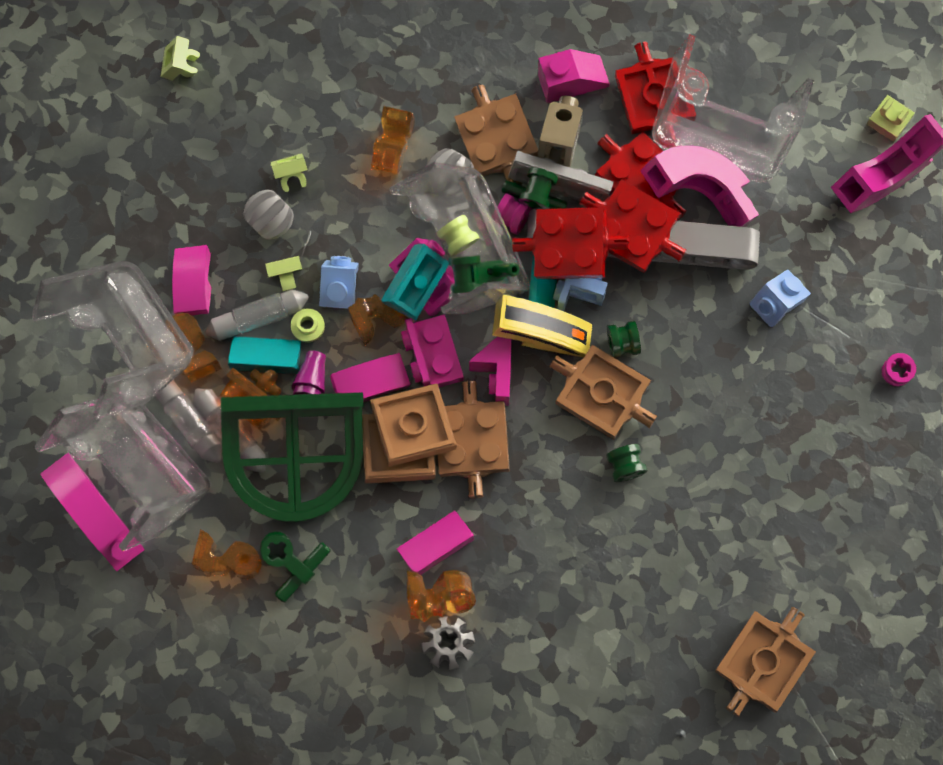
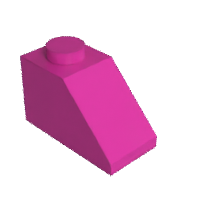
[538,49,610,104]

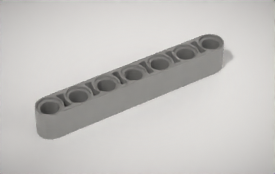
[526,209,760,270]

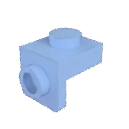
[319,256,359,309]
[750,270,811,327]
[553,278,608,311]

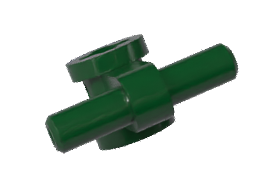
[501,167,568,210]
[448,255,519,293]
[260,531,331,602]

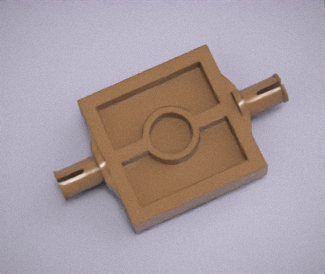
[454,85,538,185]
[550,345,657,440]
[438,381,510,499]
[715,607,816,717]

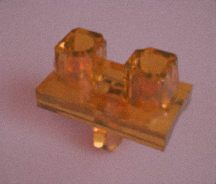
[220,368,282,430]

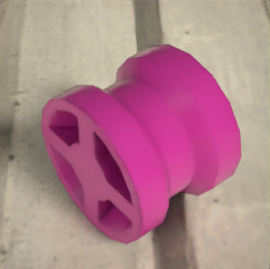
[492,193,531,235]

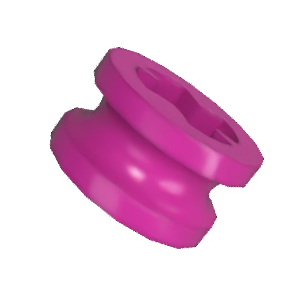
[882,353,916,386]

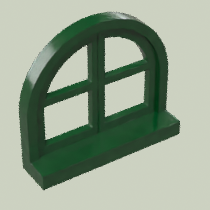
[220,392,364,521]

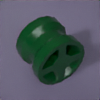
[607,321,641,359]
[606,444,648,482]

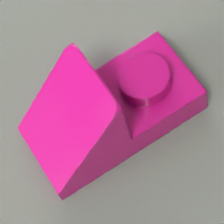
[469,336,511,406]

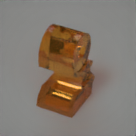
[371,106,415,175]
[348,294,409,346]
[167,312,222,382]
[191,529,262,580]
[406,570,476,622]

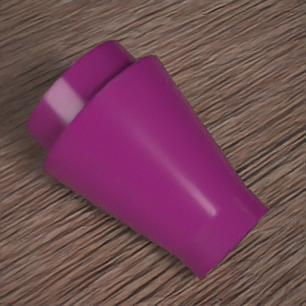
[291,350,326,395]

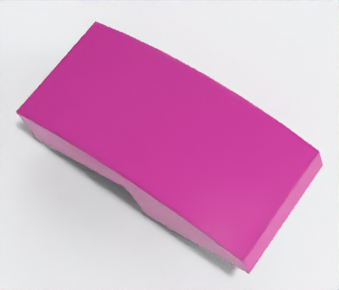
[172,245,212,317]
[330,353,411,402]

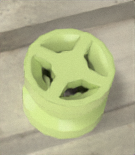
[436,215,480,257]

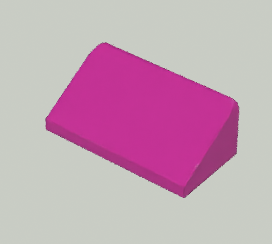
[396,510,474,578]

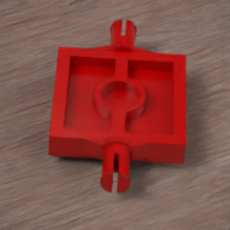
[615,41,697,148]
[595,132,687,221]
[580,179,687,273]
[512,207,630,279]

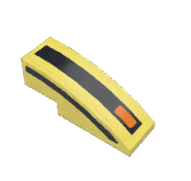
[492,295,592,358]

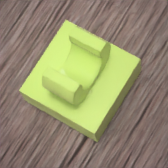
[160,36,200,81]
[867,95,915,142]
[271,153,308,192]
[265,256,302,291]

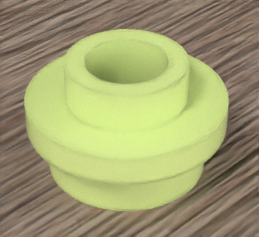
[291,309,325,342]

